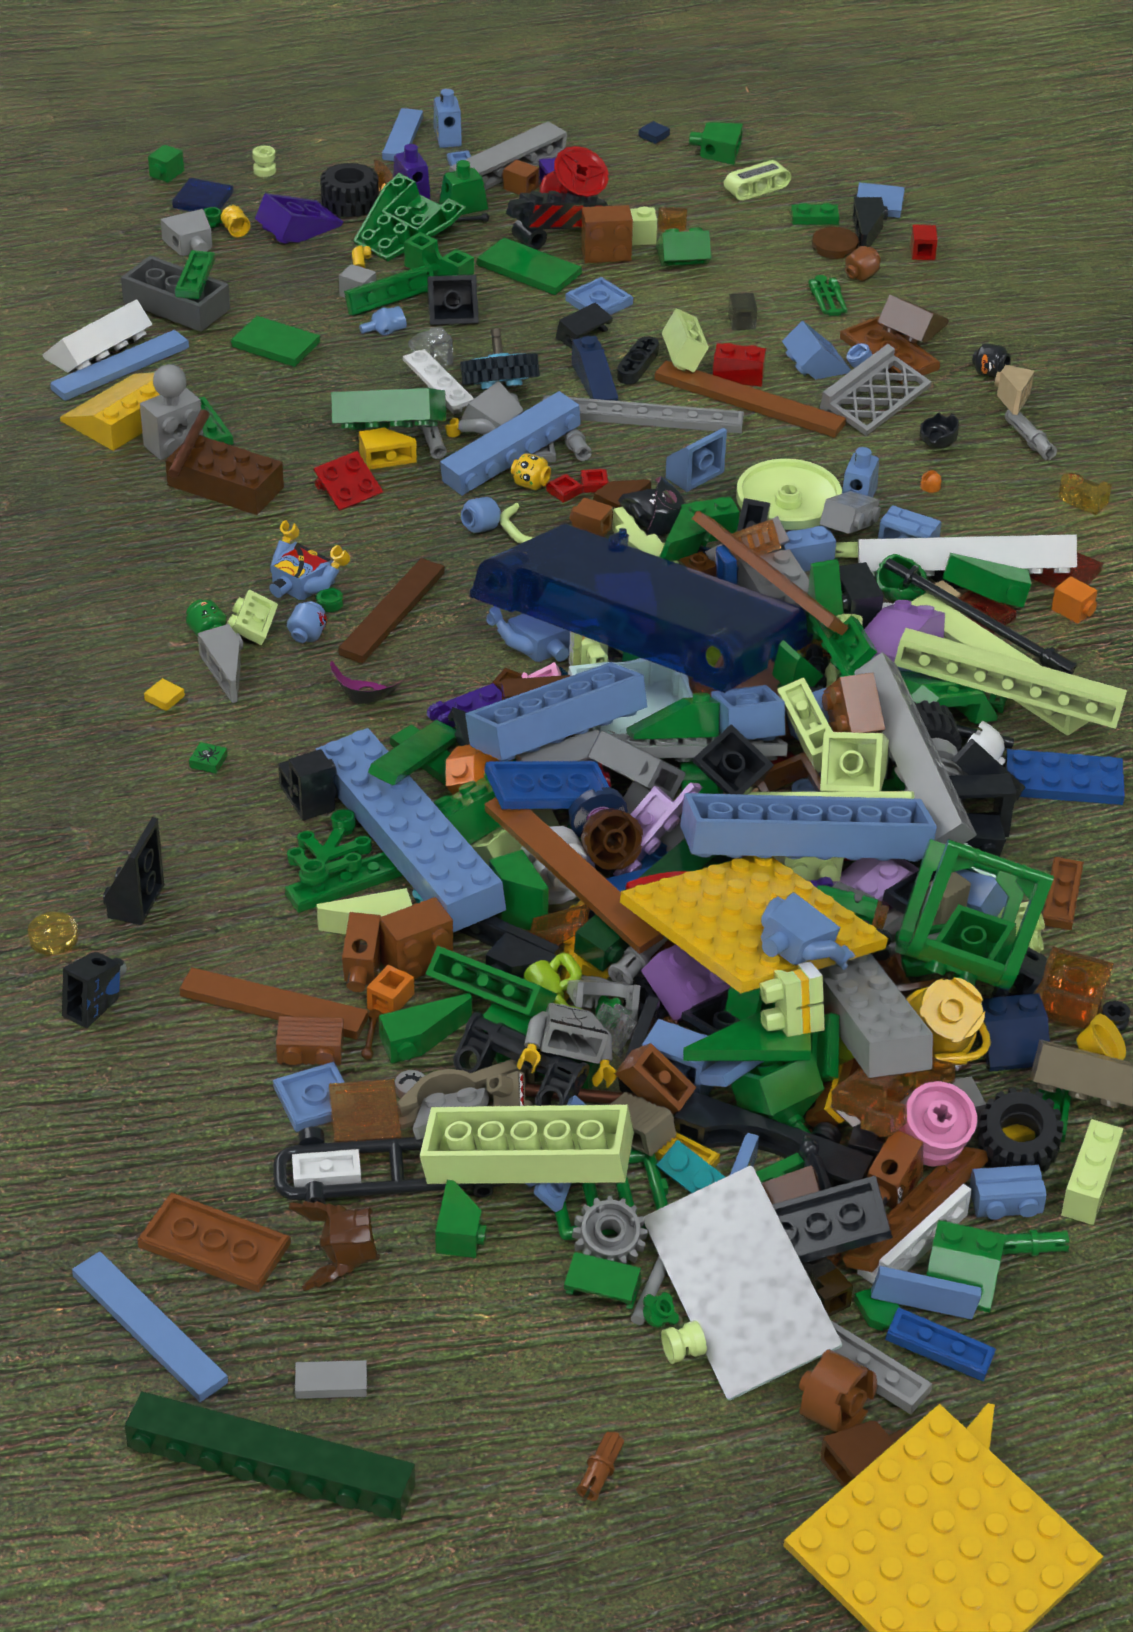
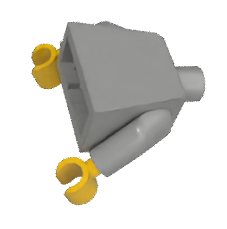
[445,381,524,438]

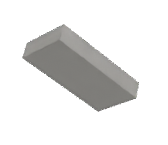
[295,1360,367,1399]

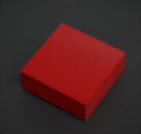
[580,469,609,493]
[546,474,583,503]

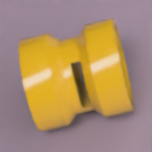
[221,205,251,237]

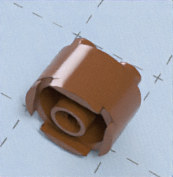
[799,1349,877,1433]

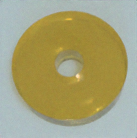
[28,912,78,955]

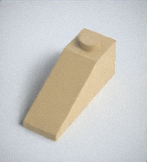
[994,365,1035,415]

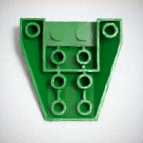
[353,173,466,261]
[900,671,998,724]

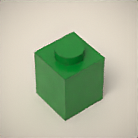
[148,144,184,183]

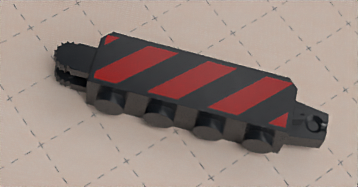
[506,191,612,229]

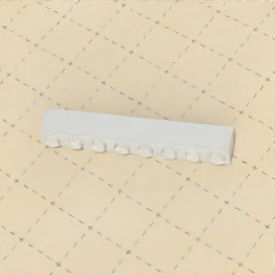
[858,534,1077,577]

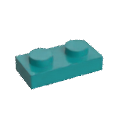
[657,1139,725,1194]

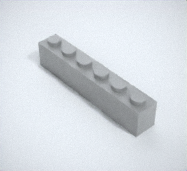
[449,121,567,190]

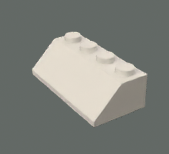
[42,299,153,373]

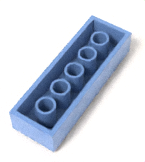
[465,662,647,761]

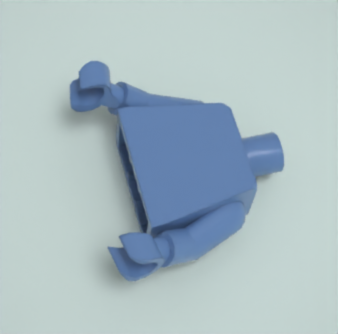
[486,605,570,662]
[761,892,856,970]

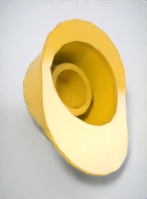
[1076,1014,1126,1060]

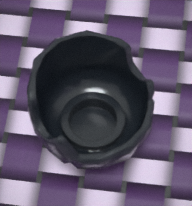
[920,412,959,449]

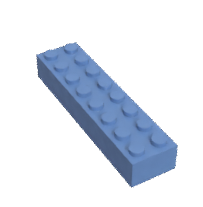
[680,793,937,862]

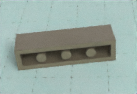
[1030,1039,1133,1111]

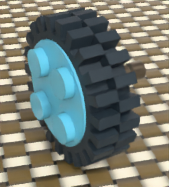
[460,328,540,389]

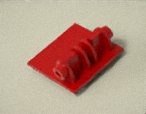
[313,451,383,511]

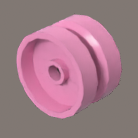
[895,1081,978,1167]

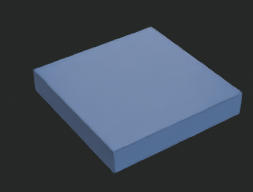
[857,182,905,218]
[565,277,633,315]
[273,1062,357,1132]

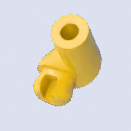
[352,245,371,268]

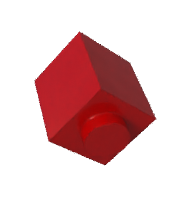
[910,224,938,260]

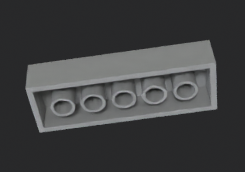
[818,953,933,1078]

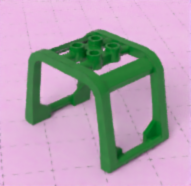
[895,839,1054,991]

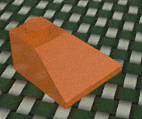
[446,745,513,795]

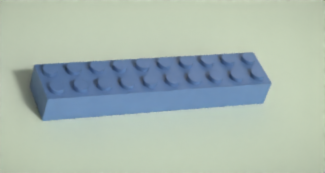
[316,728,506,933]

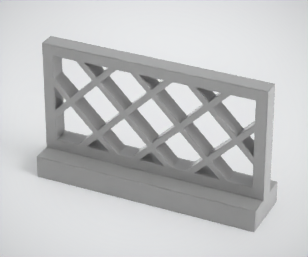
[820,344,932,436]

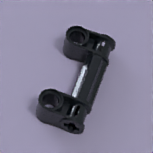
[453,1011,590,1106]

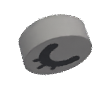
[395,1070,425,1099]

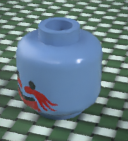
[287,601,327,643]

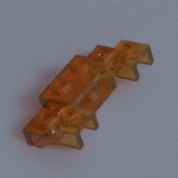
[831,1057,955,1137]

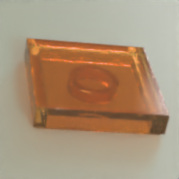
[328,1079,401,1142]

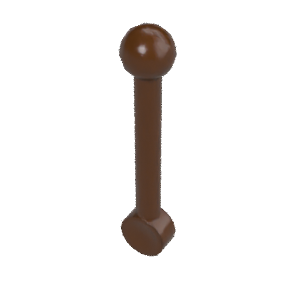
[361,1010,381,1060]

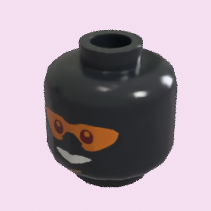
[972,343,1011,378]

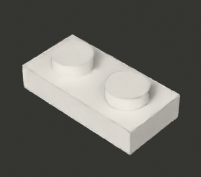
[292,1149,361,1187]

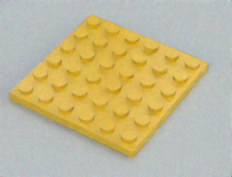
[620,856,888,994]
[783,1404,1103,1632]

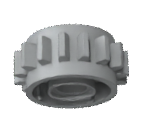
[572,1196,647,1264]

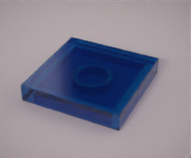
[172,178,233,211]

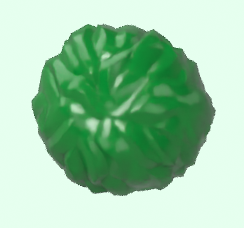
[876,554,927,604]

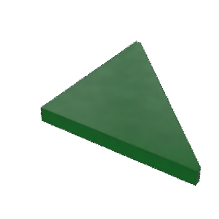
[683,1004,811,1061]

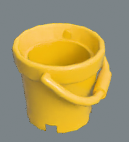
[906,978,991,1069]

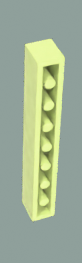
[911,593,1090,736]
[894,628,1127,729]

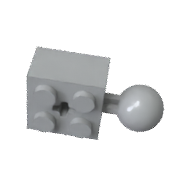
[140,364,203,460]

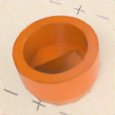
[920,470,942,493]

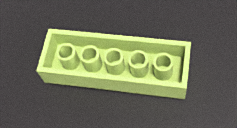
[420,1105,634,1184]

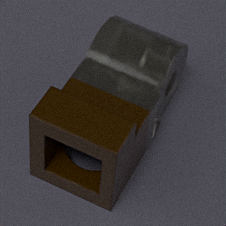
[802,1257,853,1317]

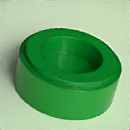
[316,587,343,612]

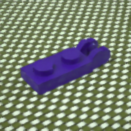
[426,683,502,727]

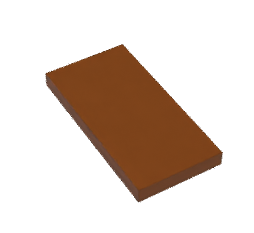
[840,316,940,385]
[137,1192,291,1293]

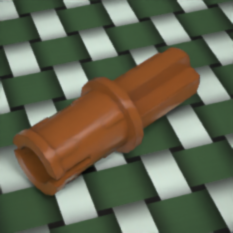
[576,1431,624,1501]

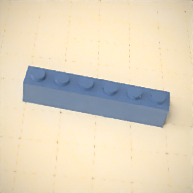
[440,391,581,496]

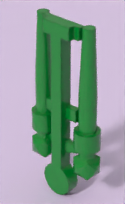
[808,275,848,316]

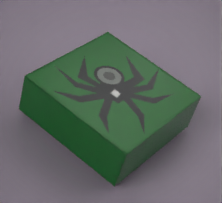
[189,742,228,774]

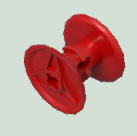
[540,146,609,197]

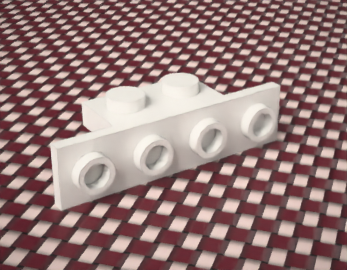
[403,349,474,414]

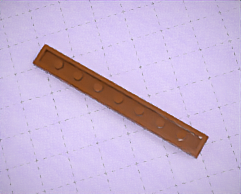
[654,360,846,437]
[692,511,848,636]
[485,797,664,955]

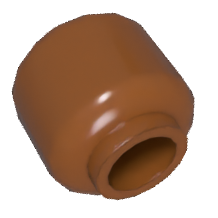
[845,246,881,281]

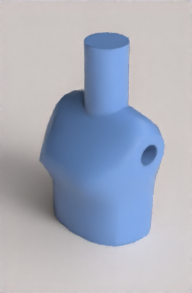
[359,306,407,336]

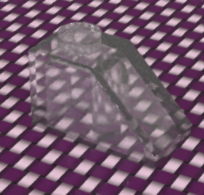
[408,327,453,367]

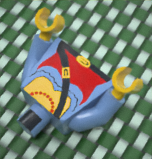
[269,520,350,600]

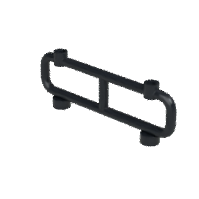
[273,1127,509,1204]

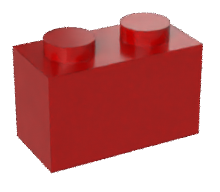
[713,343,766,387]

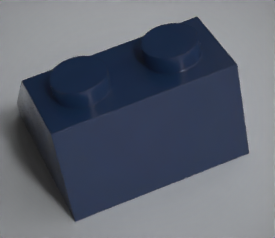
[976,993,1050,1072]

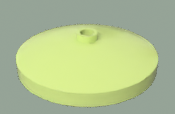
[736,459,842,530]

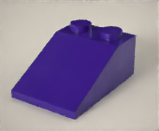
[255,193,343,244]

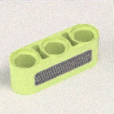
[724,160,791,201]

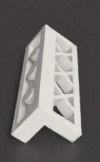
[857,1184,971,1284]

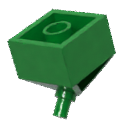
[731,1053,824,1134]

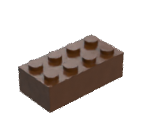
[165,435,284,515]

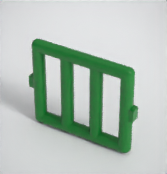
[549,1150,668,1240]

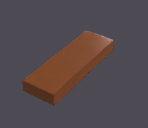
[1043,857,1084,930]

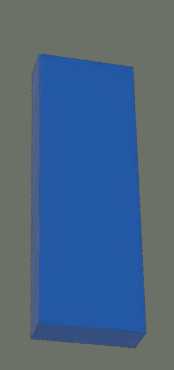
[885,1307,996,1381]

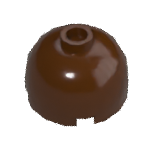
[581,808,643,870]

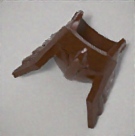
[288,1201,380,1291]

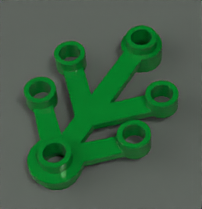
[287,809,372,886]

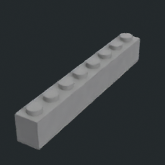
[854,652,977,844]

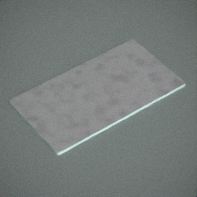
[644,1166,842,1400]

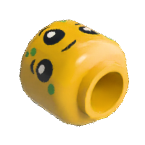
[511,453,551,490]

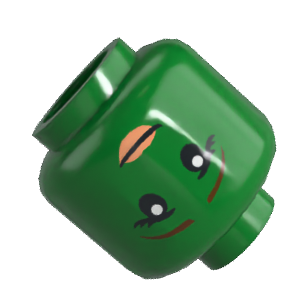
[186,599,227,637]

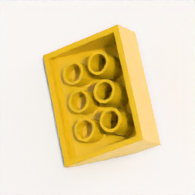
[60,373,160,451]

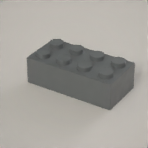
[121,255,230,332]

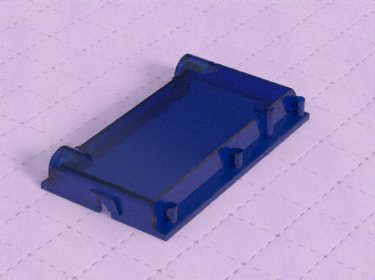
[469,523,814,693]

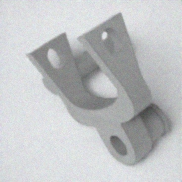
[567,976,641,1039]

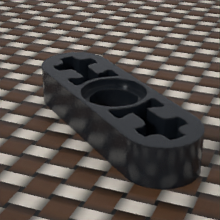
[617,336,659,384]

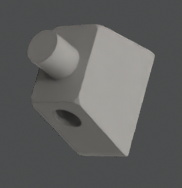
[161,209,212,256]

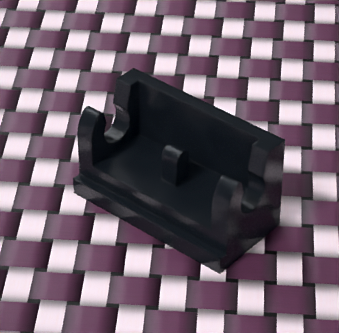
[556,302,613,348]

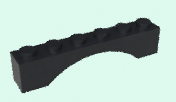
[674,1092,874,1187]

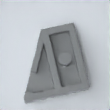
[413,1087,489,1140]

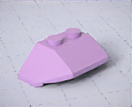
[833,858,919,921]

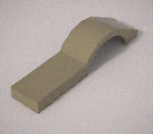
[398,1059,535,1130]

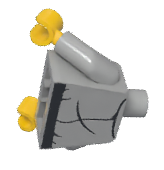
[517,1003,617,1088]

